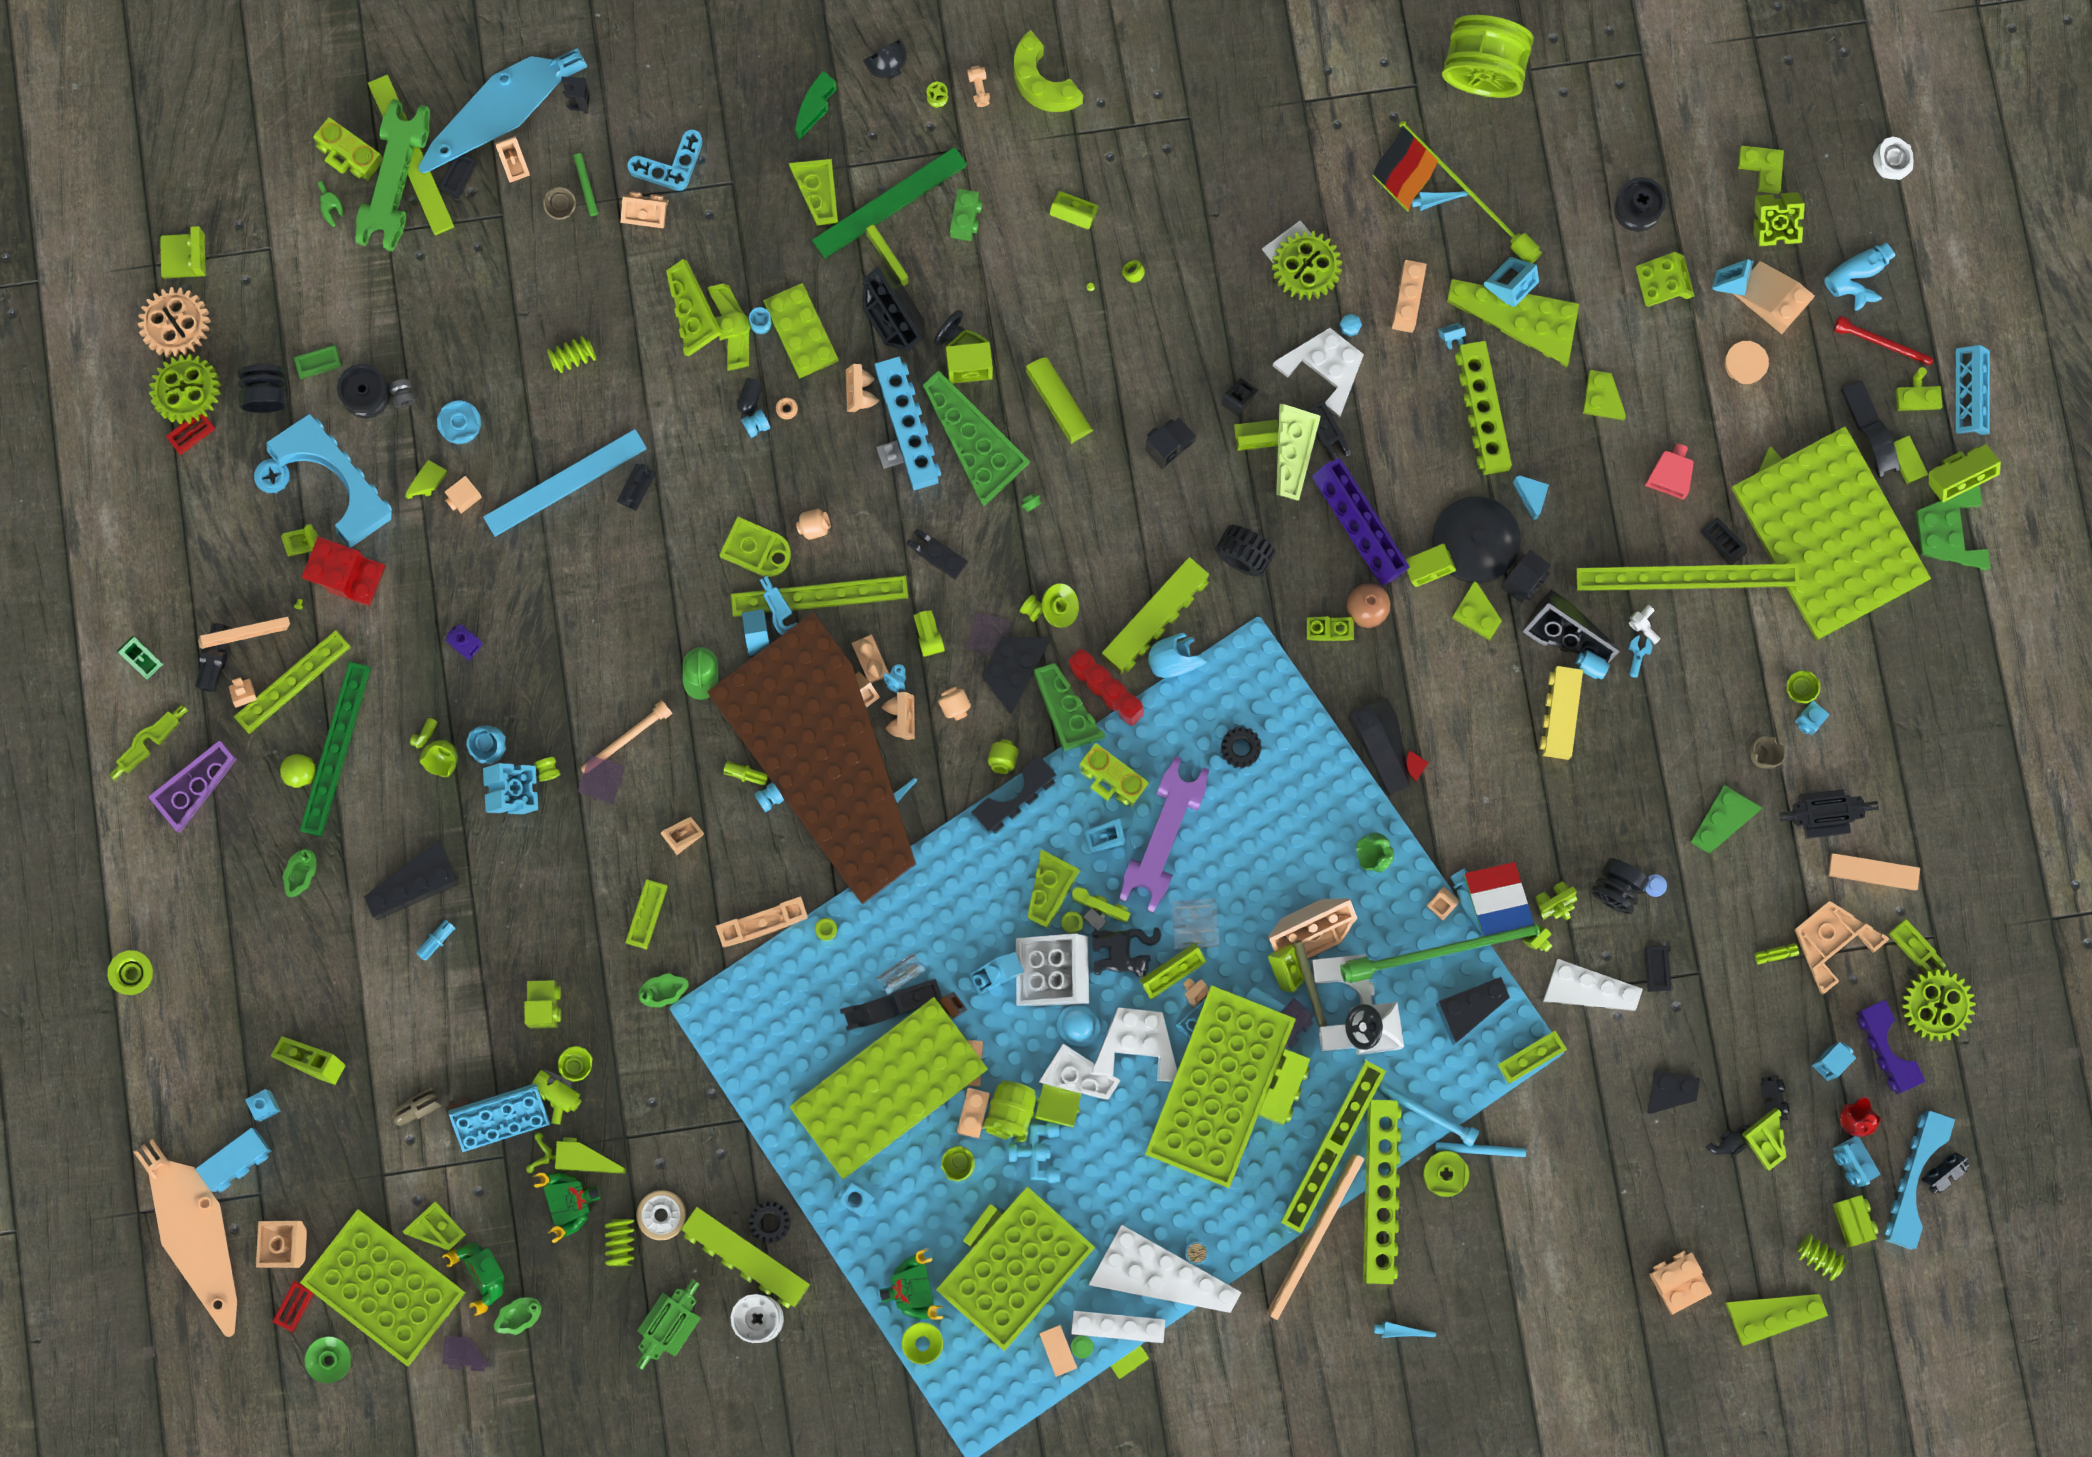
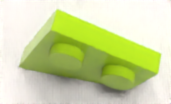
[1583,370,1626,420]
[1742,1108,1786,1171]

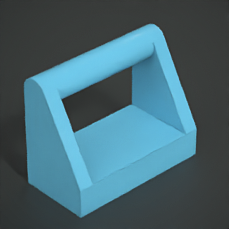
[1484,257,1539,307]

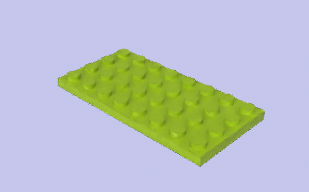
[1145,985,1296,1188]
[789,997,989,1180]

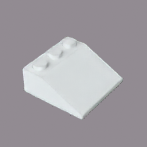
[1016,934,1089,1006]

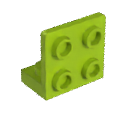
[160,226,206,279]
[1636,252,1694,307]

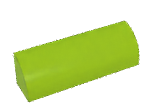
[1026,357,1093,444]

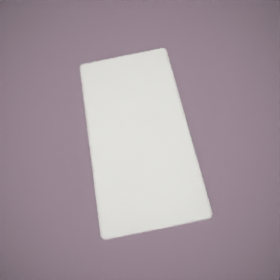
[1262,221,1311,263]

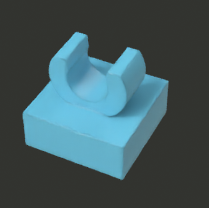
[1438,323,1466,349]

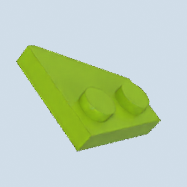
[1452,581,1502,641]
[402,1201,467,1251]

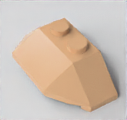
[1268,898,1357,959]

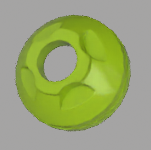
[901,1322,943,1365]

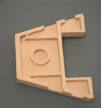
[1794,901,1889,995]

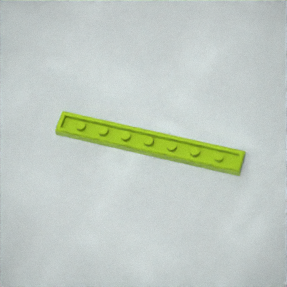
[368,75,454,235]
[731,575,908,617]

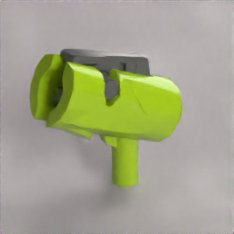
[532,1070,582,1125]

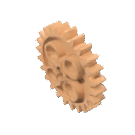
[138,287,211,358]

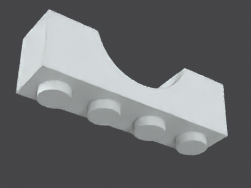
[1071,1311,1165,1343]

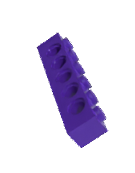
[1312,458,1410,586]

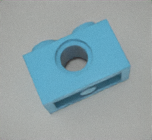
[1811,1042,1856,1081]

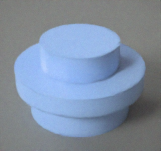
[1645,874,1667,897]

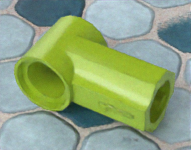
[914,610,945,657]

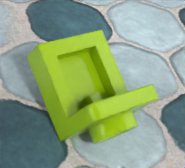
[281,524,319,556]

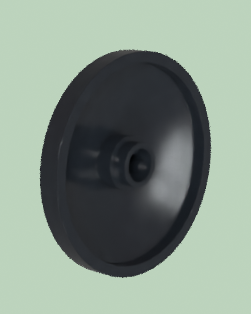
[1432,496,1521,583]

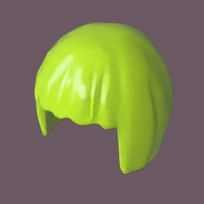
[419,740,458,777]

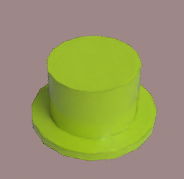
[107,950,153,995]

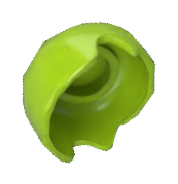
[1786,670,1821,703]
[280,754,317,788]
[558,1046,592,1082]
[941,1146,975,1182]

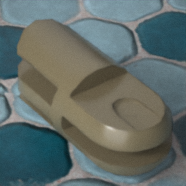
[391,1087,442,1126]

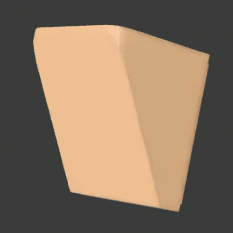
[1427,887,1460,920]

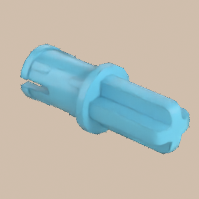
[416,919,456,960]

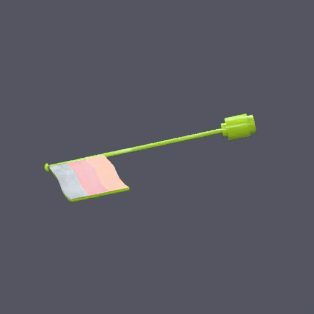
[1373,121,1542,263]

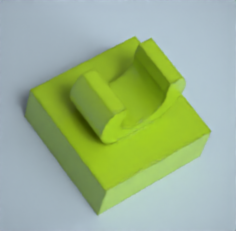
[1522,925,1552,952]

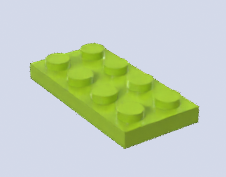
[763,283,839,379]

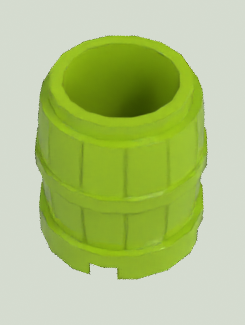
[982,1081,1036,1142]

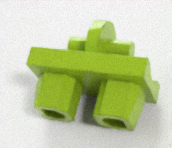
[1536,881,1577,921]

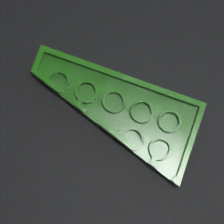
[923,370,1030,507]

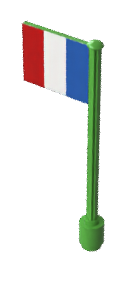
[1340,862,1540,983]

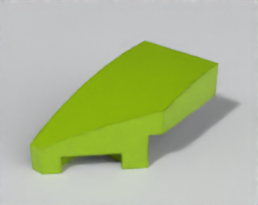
[405,460,447,499]

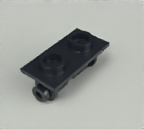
[617,463,656,511]
[1760,1075,1790,1120]
[1921,1152,1970,1195]

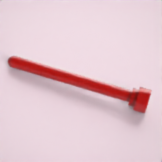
[1833,315,1934,365]

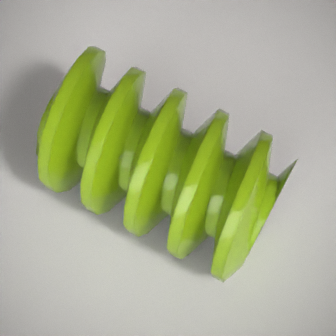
[547,336,596,373]
[605,1219,634,1266]
[1796,1233,1848,1281]

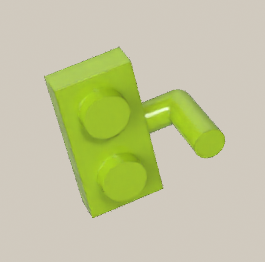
[1895,367,1942,411]

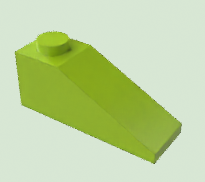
[271,1036,346,1085]
[555,1138,626,1174]

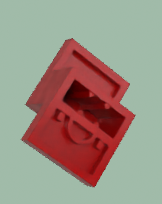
[302,537,386,607]

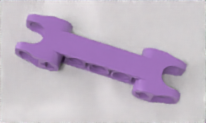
[1119,756,1210,913]

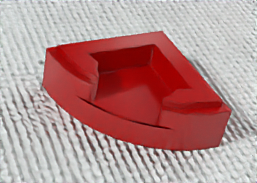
[1406,751,1429,782]

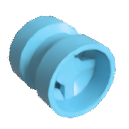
[749,307,772,334]
[741,409,770,438]
[754,782,784,812]

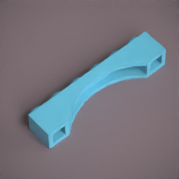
[1884,1111,1955,1250]

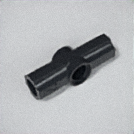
[195,623,232,692]

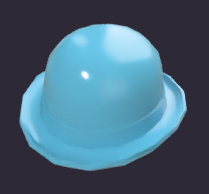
[1056,1005,1101,1047]

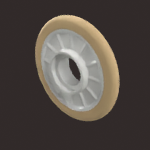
[636,1190,686,1240]

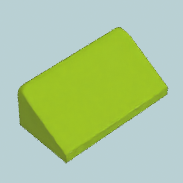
[1050,191,1099,229]
[1268,944,1305,993]

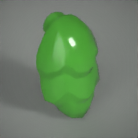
[282,849,317,897]
[638,973,688,1008]
[494,1297,542,1335]

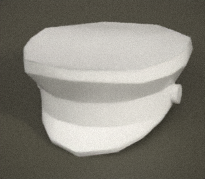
[1872,137,1913,180]

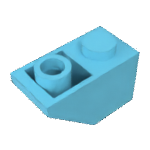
[969,952,1025,995]

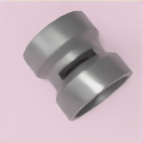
[389,379,415,408]

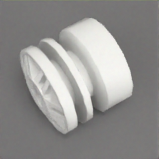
[731,1294,784,1343]

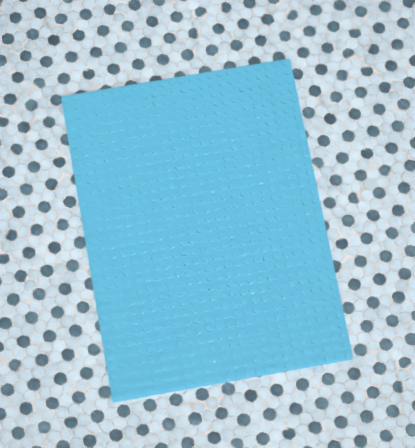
[670,617,1564,1457]

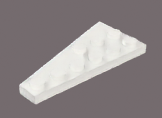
[1089,1225,1242,1313]

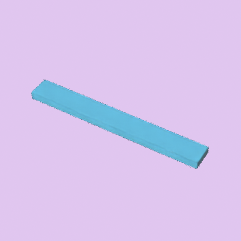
[483,429,647,537]

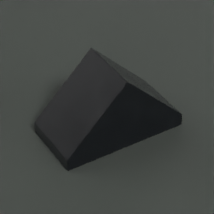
[1221,378,1258,417]

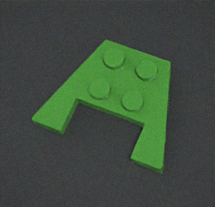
[1915,486,1990,570]

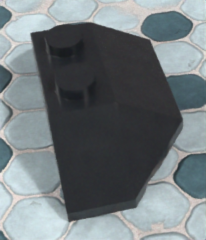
[862,266,925,351]

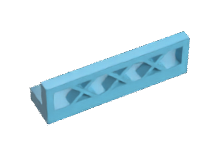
[1956,345,1990,435]

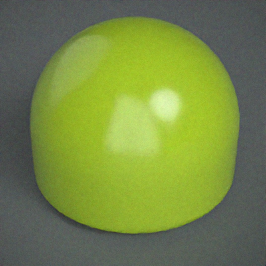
[1122,260,1145,283]

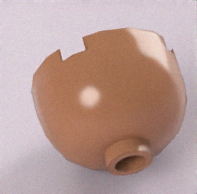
[1346,583,1391,628]

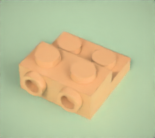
[1649,1251,1712,1315]

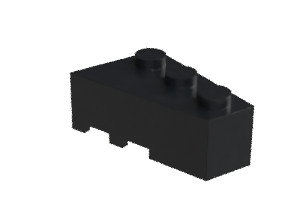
[1436,977,1510,1045]

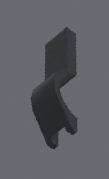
[1841,381,1900,478]
[840,979,942,1031]

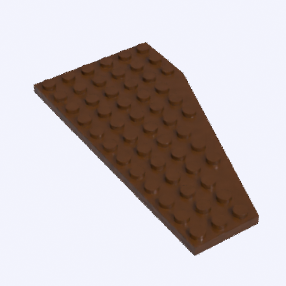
[707,612,917,904]

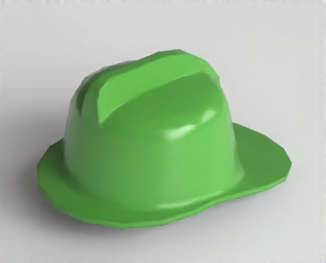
[683,647,718,700]

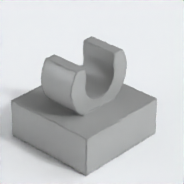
[876,440,904,469]

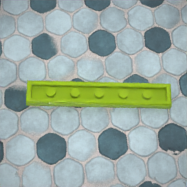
[233,630,351,734]

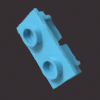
[884,664,906,693]

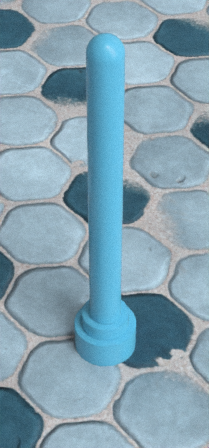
[1378,1085,1479,1147]

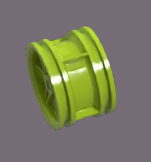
[1442,15,1534,98]

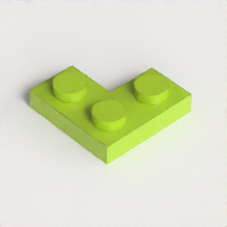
[1738,146,1784,194]

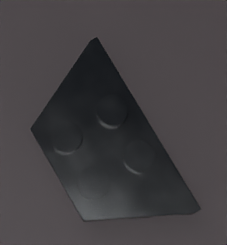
[982,637,1051,715]

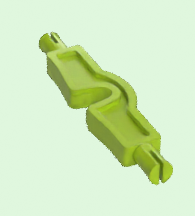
[108,704,188,781]

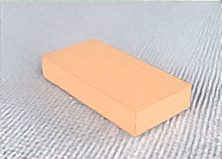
[1039,1325,1077,1376]

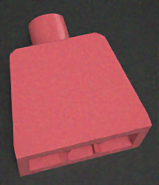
[1645,444,1694,500]

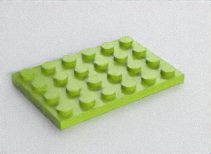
[936,1186,1095,1351]
[300,1209,466,1367]

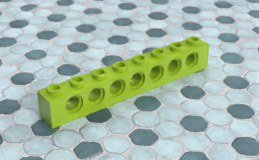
[1363,1100,1401,1284]

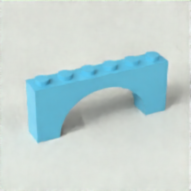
[267,414,392,548]

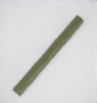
[1294,940,1327,1028]

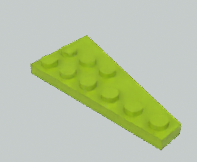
[1447,279,1579,367]

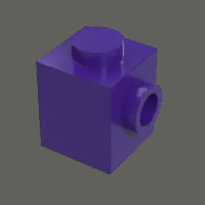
[446,624,483,661]

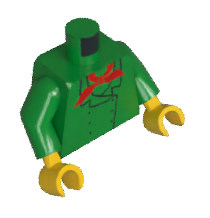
[533,1173,601,1243]
[442,1242,504,1316]
[879,1248,943,1320]

